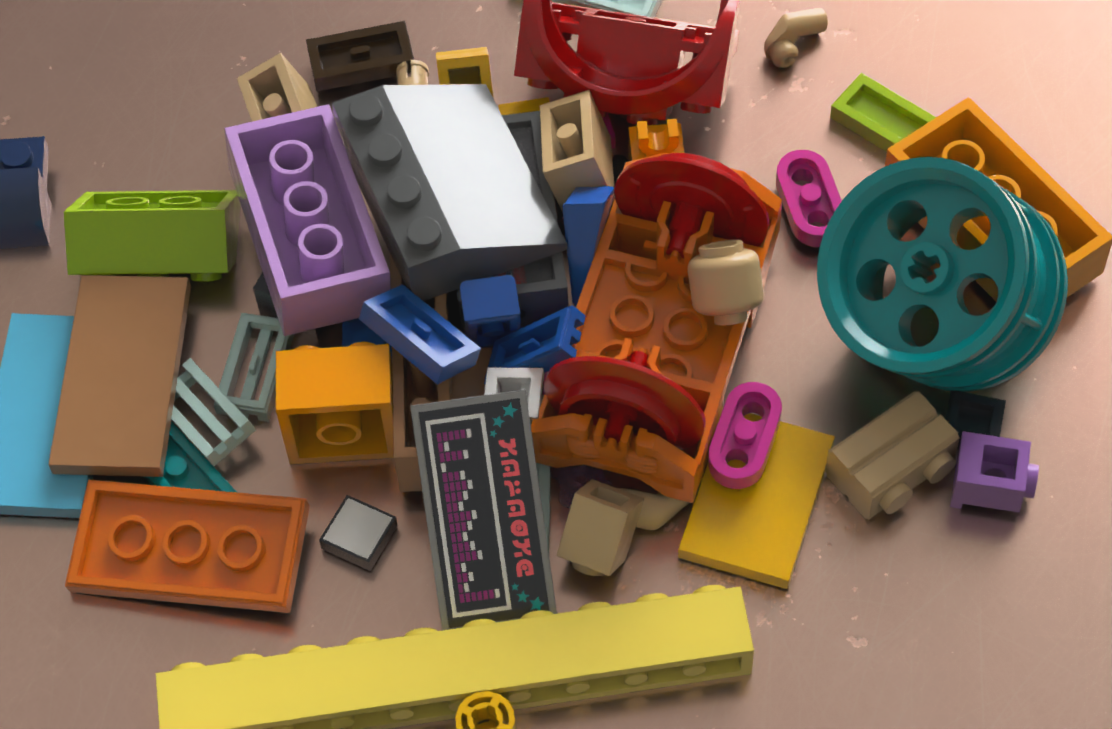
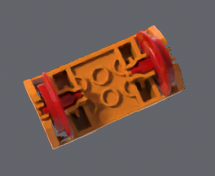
[531,153,782,503]

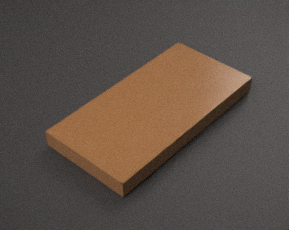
[48,275,191,477]

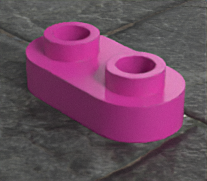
[776,150,842,247]
[708,382,782,489]

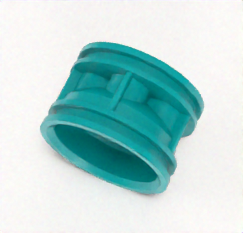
[817,157,1068,392]

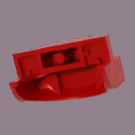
[514,0,740,125]

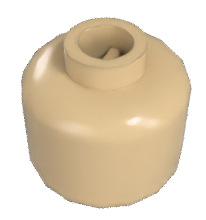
[688,240,764,325]

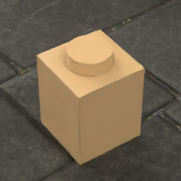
[556,479,644,576]

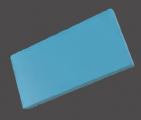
[0,313,94,518]

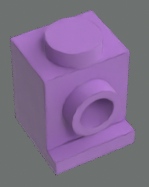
[950,431,1039,512]

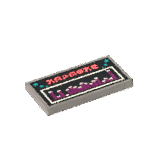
[410,389,557,631]

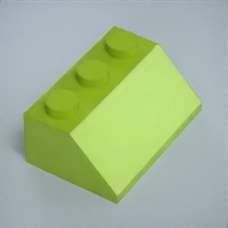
[63,190,241,281]

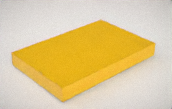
[678,413,835,589]

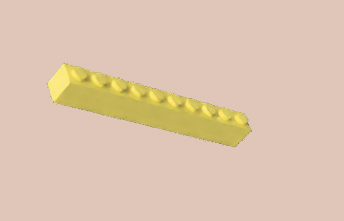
[156,585,754,729]

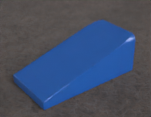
[562,186,614,307]
[460,275,520,348]

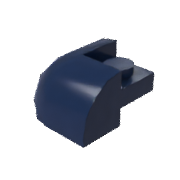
[0,136,51,249]

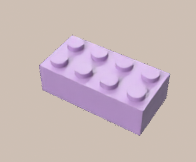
[225,104,390,336]

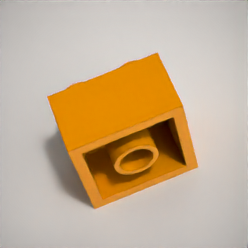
[276,342,394,464]

